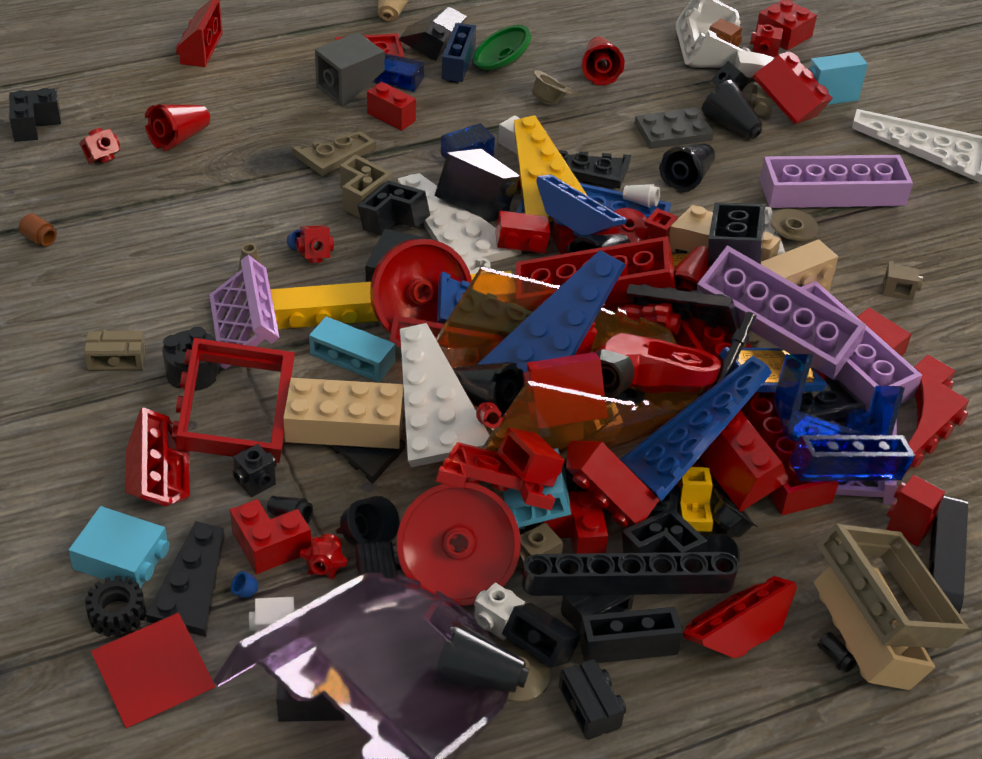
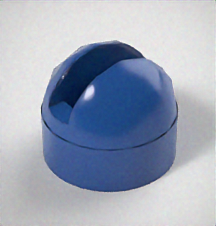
[286,230,300,251]
[231,571,259,598]

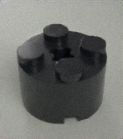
[162,327,221,391]

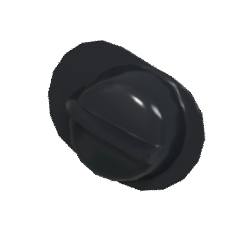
[711,486,758,538]
[336,496,400,545]

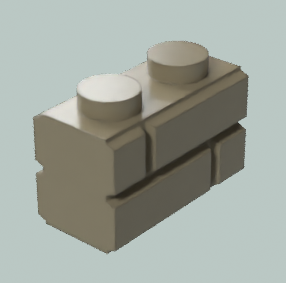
[84,330,146,371]

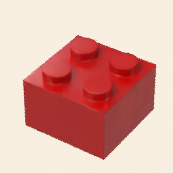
[755,0,817,51]

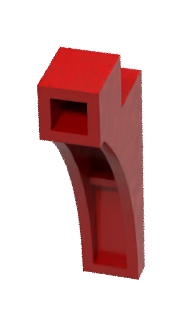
[897,355,969,475]

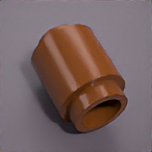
[19,213,57,246]

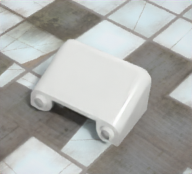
[676,0,751,68]

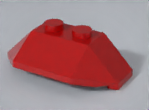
[125,407,190,506]
[683,576,797,659]

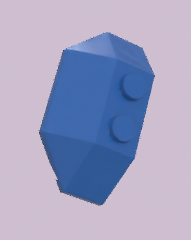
[536,174,627,236]

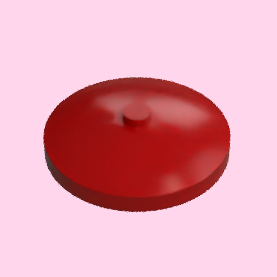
[370,239,473,335]
[397,482,521,606]

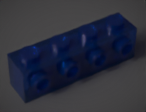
[789,435,915,481]

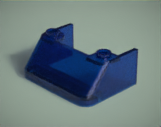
[774,354,905,466]

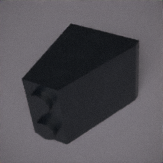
[434,149,520,221]

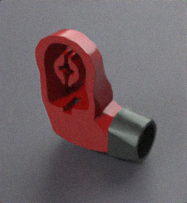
[596,333,721,403]

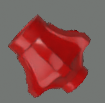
[299,534,348,579]

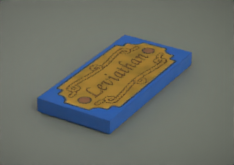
[719,347,828,392]

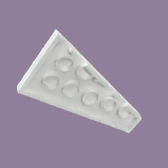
[852,109,982,183]
[398,173,522,262]
[400,323,496,467]

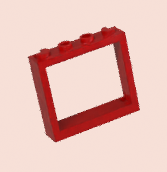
[171,338,295,463]

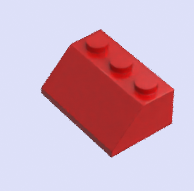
[176,0,223,67]
[752,51,833,124]
[699,411,789,512]
[566,440,659,527]

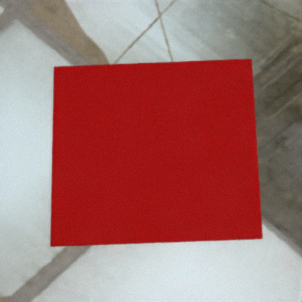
[91,613,216,728]

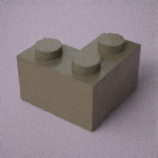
[340,154,392,218]

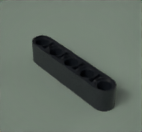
[928,495,968,614]

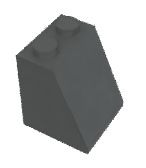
[315,32,385,107]

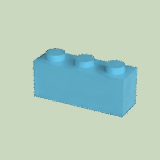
[309,317,395,382]

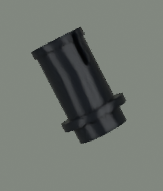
[817,632,857,672]

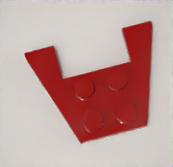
[435,442,555,510]

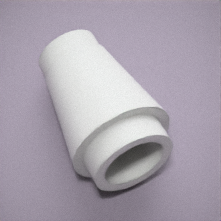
[623,184,660,208]

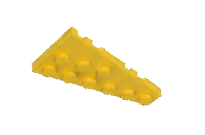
[513,115,587,222]

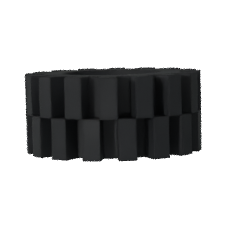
[85,576,146,637]

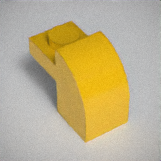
[677,467,713,532]

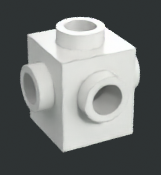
[474,582,525,640]

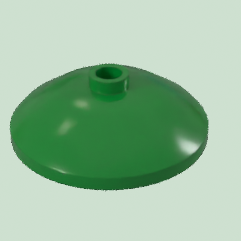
[472,25,532,71]

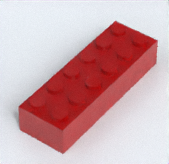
[515,236,675,311]

